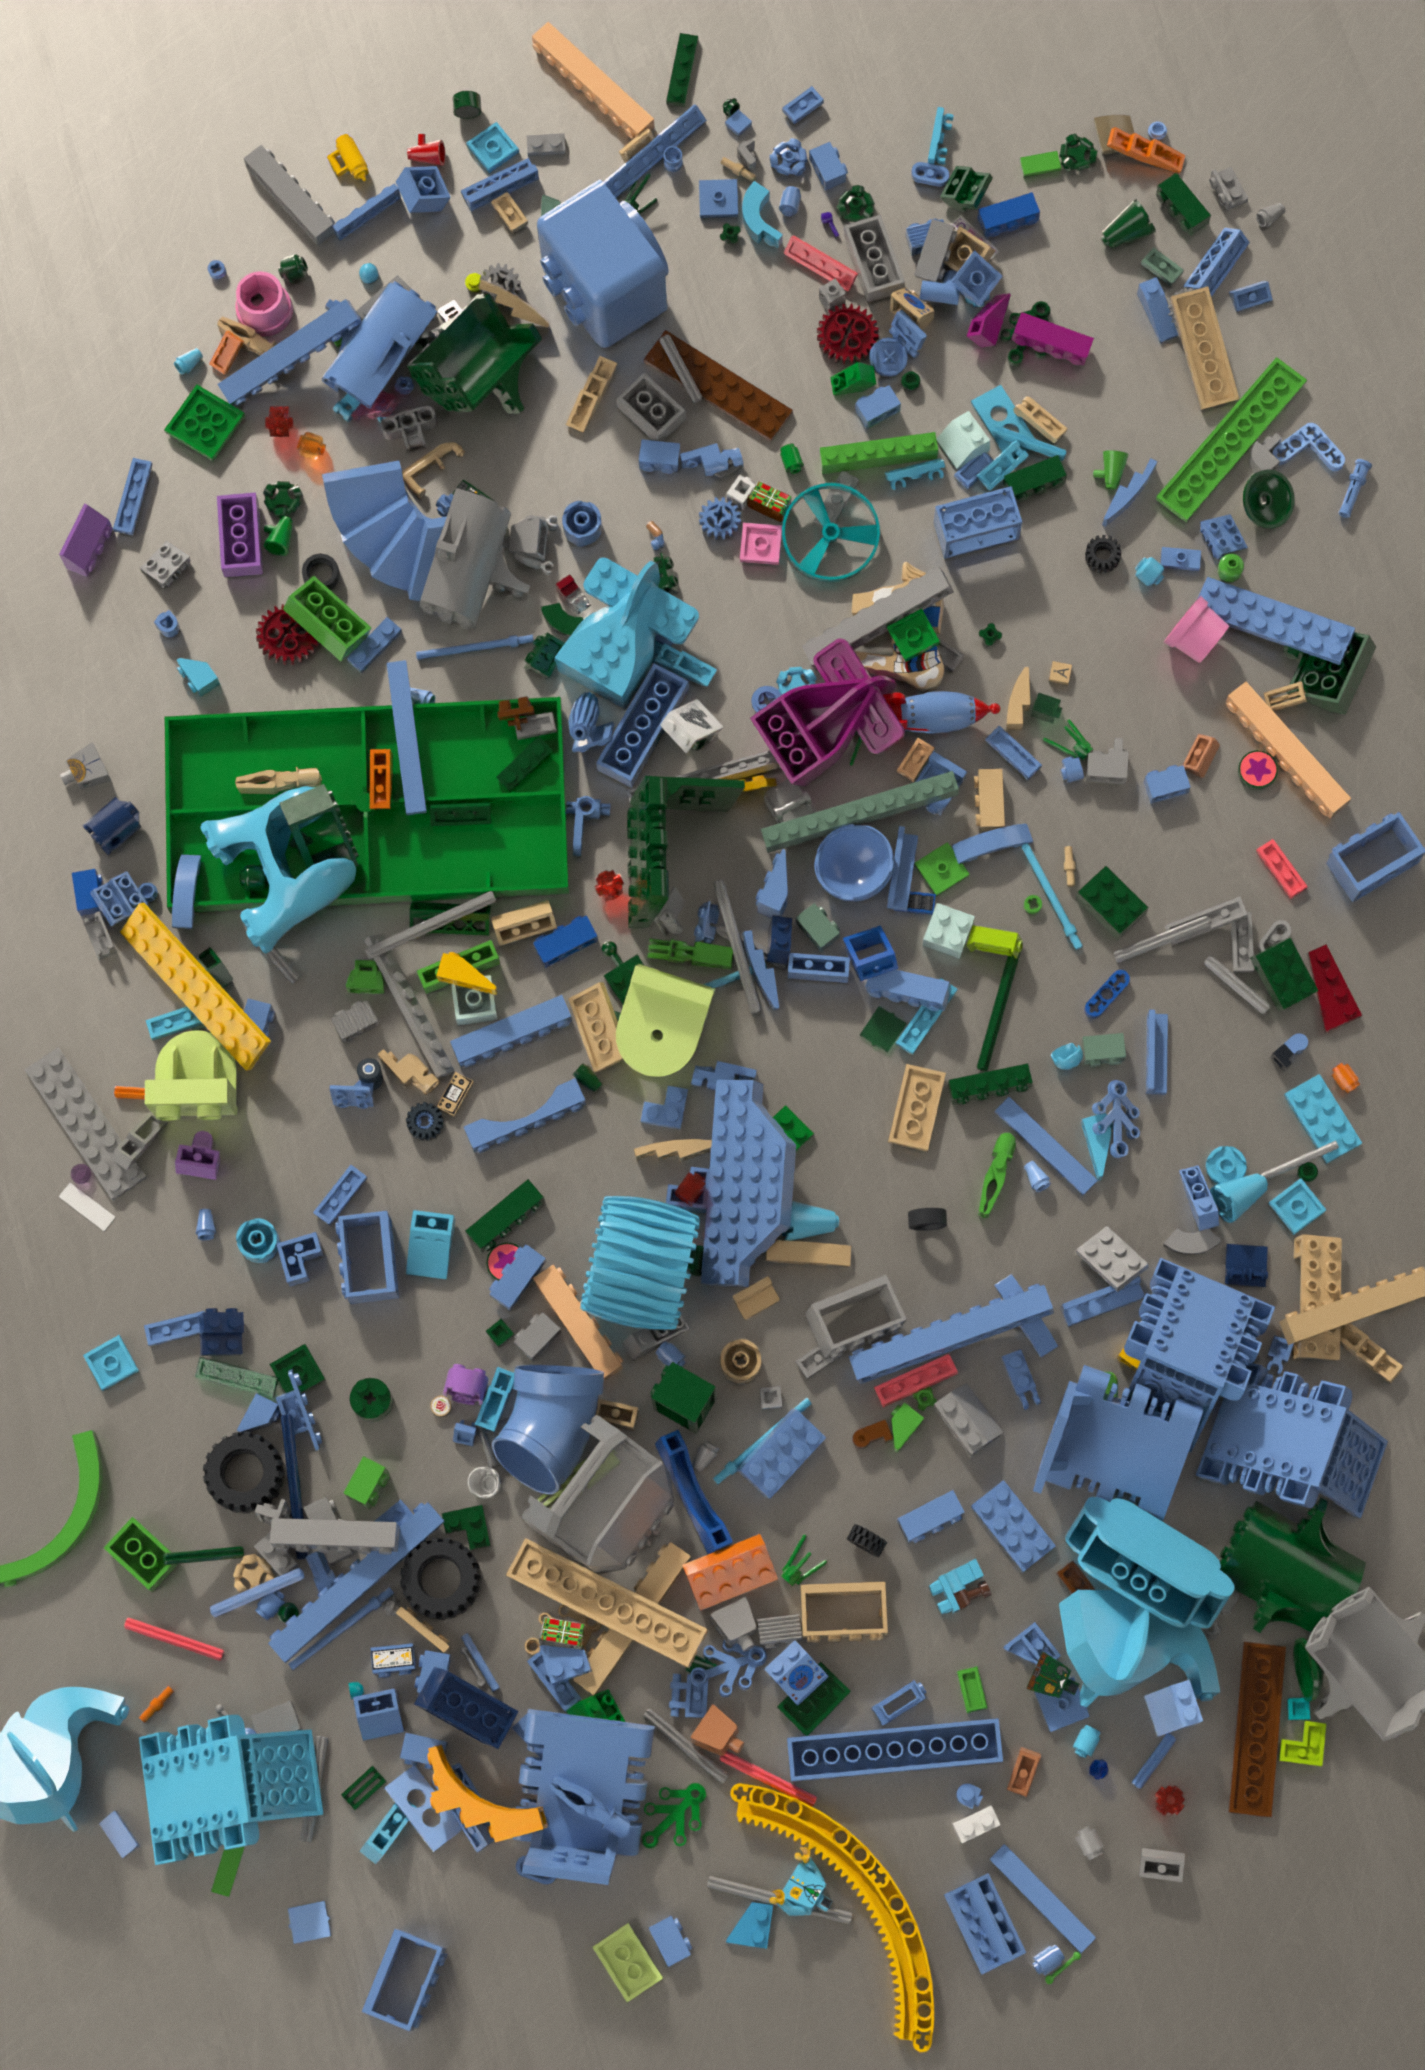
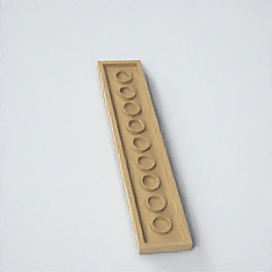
[506,1538,709,1668]

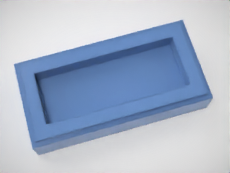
[954,452,993,489]

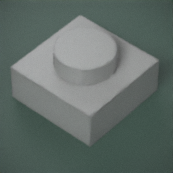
[760,1386,782,1410]

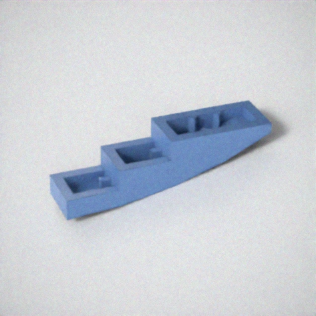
[1102,458,1158,527]
[742,930,779,1011]
[994,1274,1058,1357]

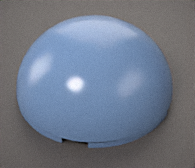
[814,824,894,902]

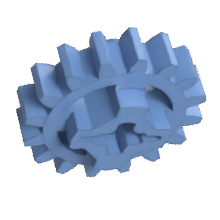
[699,497,741,540]

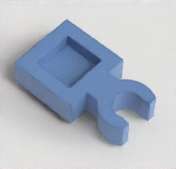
[1266,1335,1294,1375]

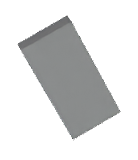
[514,712,556,740]

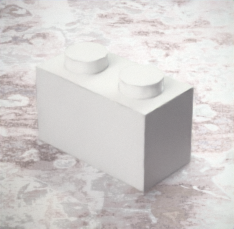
[952,1806,1000,1844]

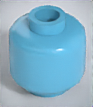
[1135,557,1164,586]

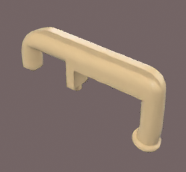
[402,442,465,499]

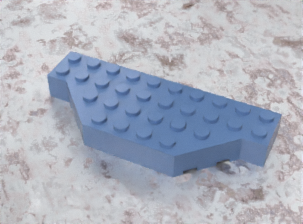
[701,1080,796,1287]

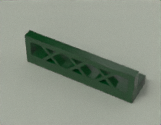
[409,902,491,936]

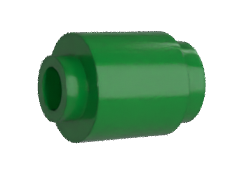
[780,443,804,474]

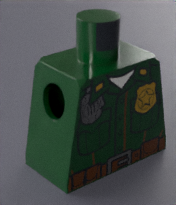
[1026,1651,1080,1698]

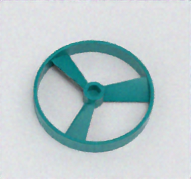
[782,483,880,582]

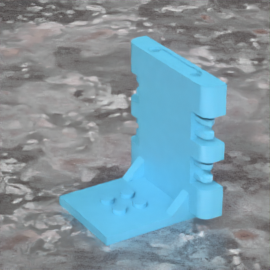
[139,1715,323,1865]

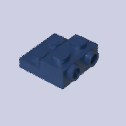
[199,1308,244,1356]

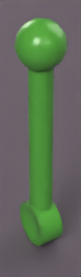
[1045,1951,1081,1984]

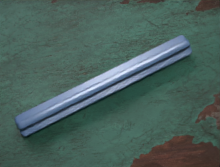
[210,1568,305,1617]

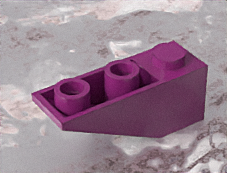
[966,293,1011,348]

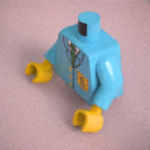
[769,1847,833,1916]

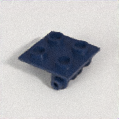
[1225,1244,1268,1287]

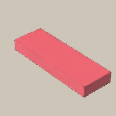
[1256,839,1308,899]

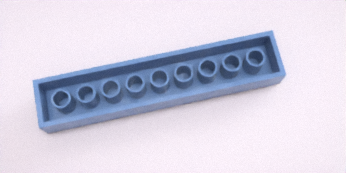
[849,1284,1054,1385]
[787,1718,1003,1782]

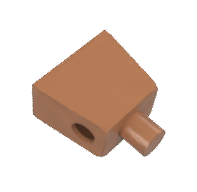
[690,1704,744,1756]

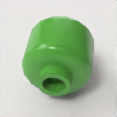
[1217,554,1244,582]

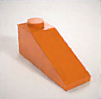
[370,749,393,809]

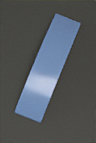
[952,824,1033,864]
[172,855,202,929]

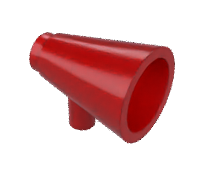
[407,134,446,166]

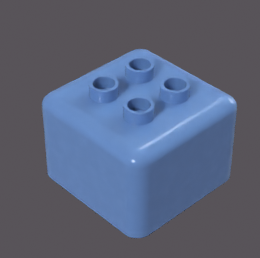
[537,179,669,348]

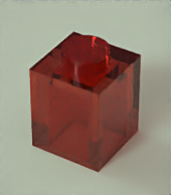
[675,1172,706,1207]

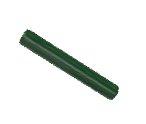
[163,1546,244,1565]

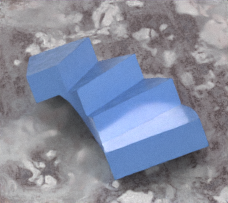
[322,461,447,601]

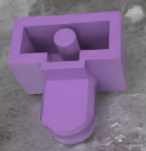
[175,1131,220,1180]

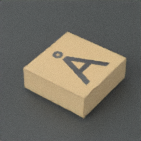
[1049,661,1072,685]

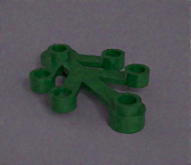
[1000,301,1051,366]

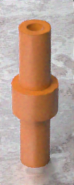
[139,1686,174,1723]

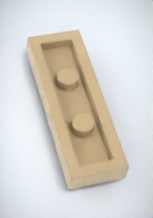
[396,1607,451,1654]

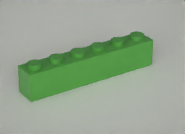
[819,432,938,475]

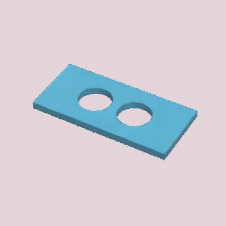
[971,385,1035,458]

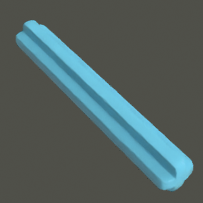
[992,425,1067,461]

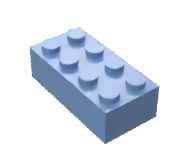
[736,1409,826,1499]

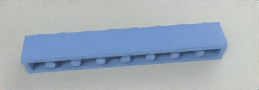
[217,299,361,406]

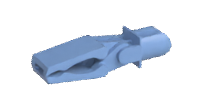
[550,1776,630,1838]

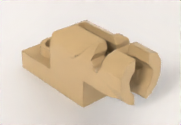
[378,1049,440,1095]

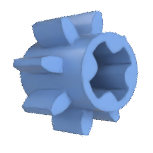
[436,494,454,517]

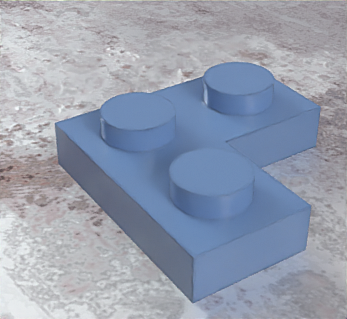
[641,1086,688,1130]

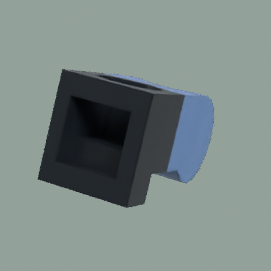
[1270,1033,1308,1072]

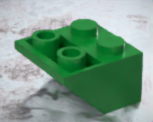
[566,1689,626,1722]

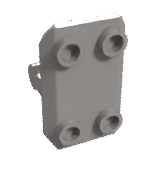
[764,779,817,824]

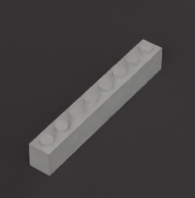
[802,567,954,671]

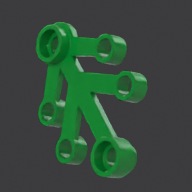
[642,1783,706,1849]

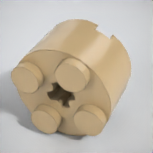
[720,1339,761,1384]

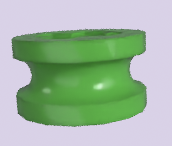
[1024,895,1042,914]

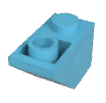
[177,658,220,697]

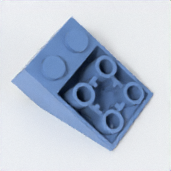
[756,849,788,919]

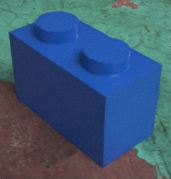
[72,869,104,916]

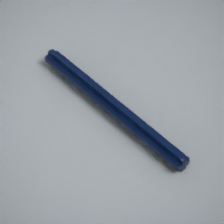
[281,1414,308,1560]

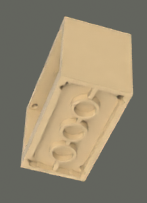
[800,1582,888,1643]

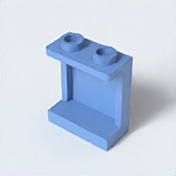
[915,751,967,816]

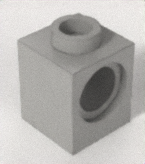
[819,278,846,311]

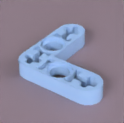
[1272,423,1345,471]

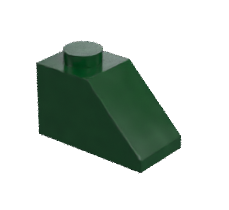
[195,947,234,988]

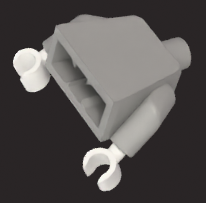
[502,515,558,575]

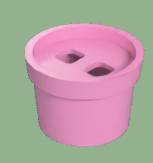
[236,271,293,337]
[1163,596,1229,663]

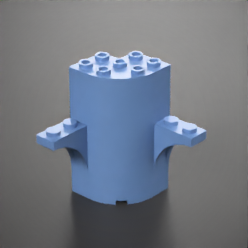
[322,281,437,409]

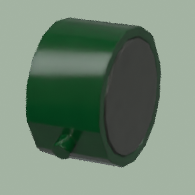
[452,91,482,119]

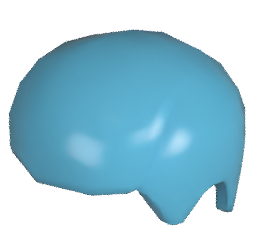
[1051,1043,1083,1070]

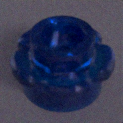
[1089,1759,1109,1780]

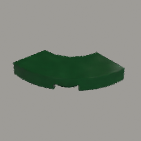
[541,603,583,637]

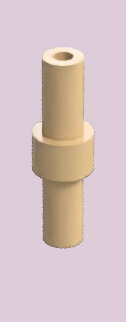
[720,157,757,182]
[1064,846,1076,887]

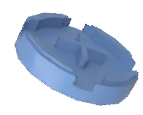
[869,337,908,377]

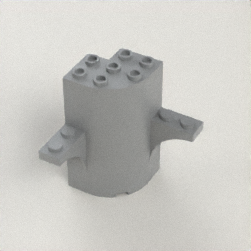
[420,488,530,630]
[1305,1587,1425,1741]

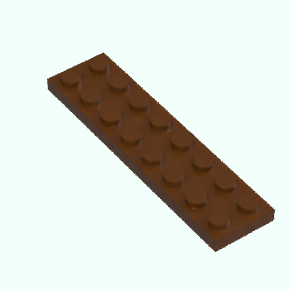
[644,330,793,442]
[1228,1641,1286,1818]

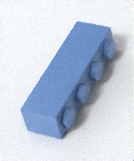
[865,966,952,1011]

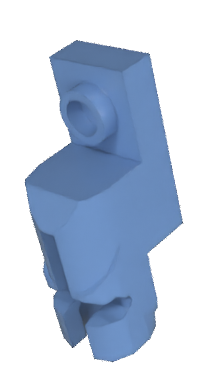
[691,1061,757,1090]

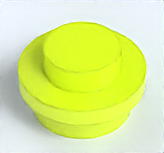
[465,273,481,292]

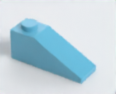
[1081,1113,1113,1181]
[359,1801,417,1864]

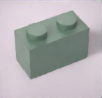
[796,903,840,953]
[1081,1033,1126,1067]

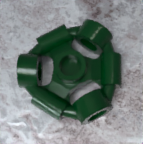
[1059,134,1098,171]
[836,185,875,222]
[263,481,303,519]

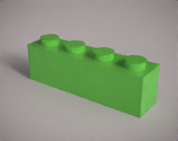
[417,940,500,994]

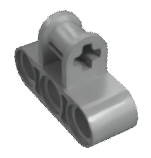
[381,406,437,452]

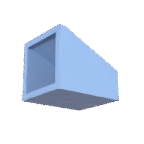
[1144,1680,1203,1737]

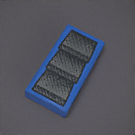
[894,891,936,915]

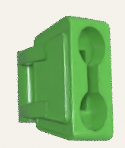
[345,960,385,994]

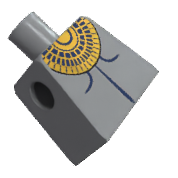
[60,742,111,789]

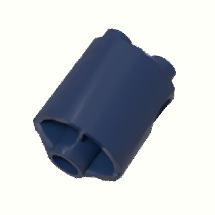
[82,797,142,856]

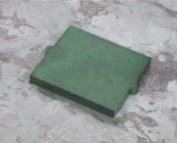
[860,1006,907,1053]

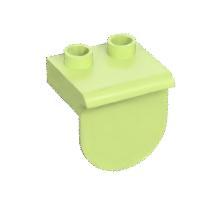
[145,1030,238,1121]

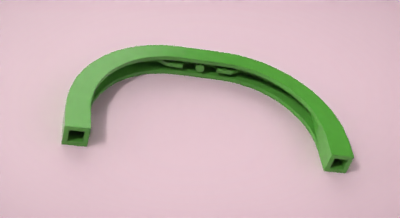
[0,1430,103,1588]

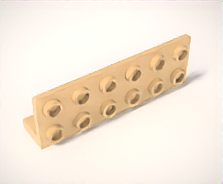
[1292,1234,1342,1361]

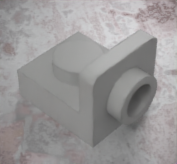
[737,138,757,172]

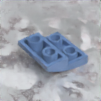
[90,871,148,926]

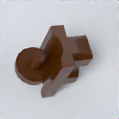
[498,696,535,731]

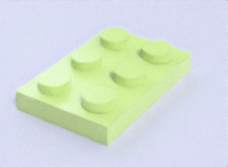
[592,1923,663,2002]

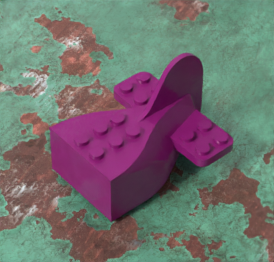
[750,638,905,787]

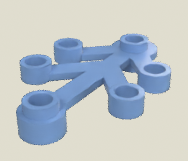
[1092,1080,1140,1158]
[690,1640,767,1698]

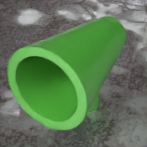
[1093,450,1129,490]

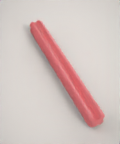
[124,1618,224,1661]
[720,1751,817,1807]

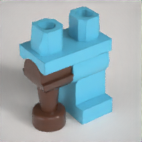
[929,1559,992,1615]

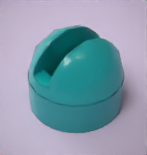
[348,1682,364,1700]

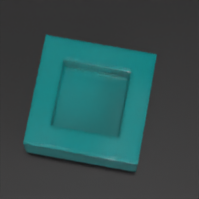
[1287,1698,1310,1720]

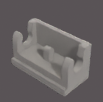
[84,912,118,960]

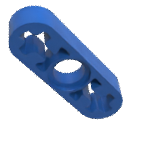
[1084,970,1130,1019]

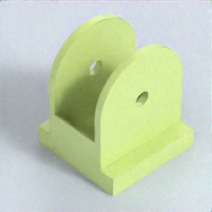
[616,964,716,1077]

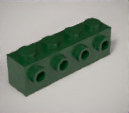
[948,1063,1033,1105]

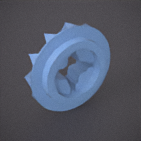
[751,686,781,713]

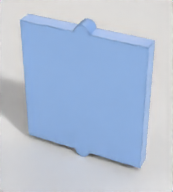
[288,1901,331,1944]

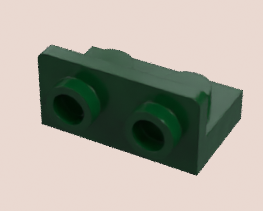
[524,632,565,679]

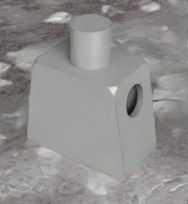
[709,1597,757,1652]

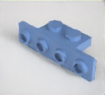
[276,1369,323,1451]

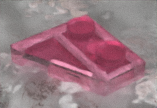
[351,391,401,421]

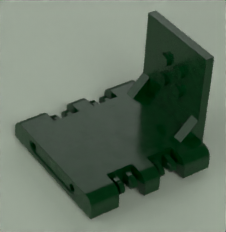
[627,776,745,929]

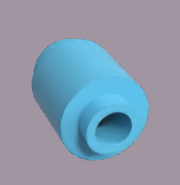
[1073,1725,1101,1759]

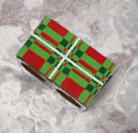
[747,481,792,522]

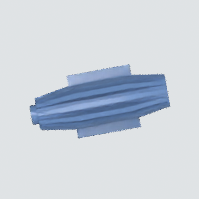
[568,692,614,753]

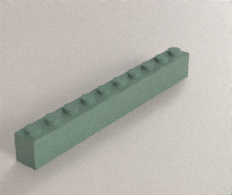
[761,771,959,853]

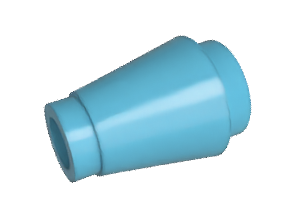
[174,348,203,375]

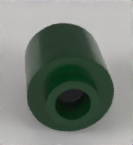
[687,1245,704,1276]

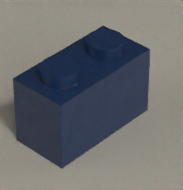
[766,915,792,964]

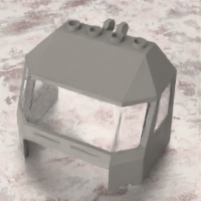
[522,1415,674,1574]

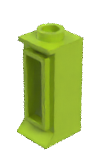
[967,925,1023,958]

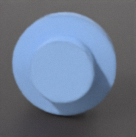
[1148,121,1167,141]

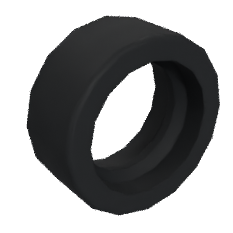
[302,553,340,590]
[908,1207,947,1231]

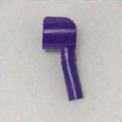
[821,212,840,238]

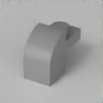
[1249,433,1282,473]

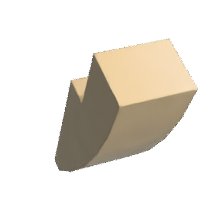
[1006,667,1030,730]

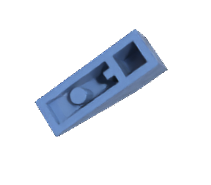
[1137,277,1178,343]

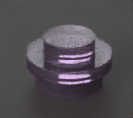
[71,1164,91,1184]

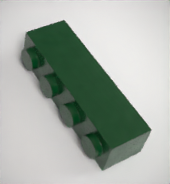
[465,1179,545,1253]

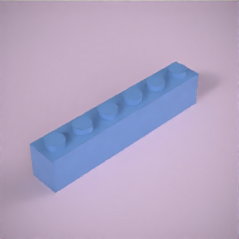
[450,995,572,1068]

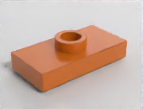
[209,331,244,375]

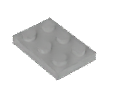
[1076,1226,1149,1292]

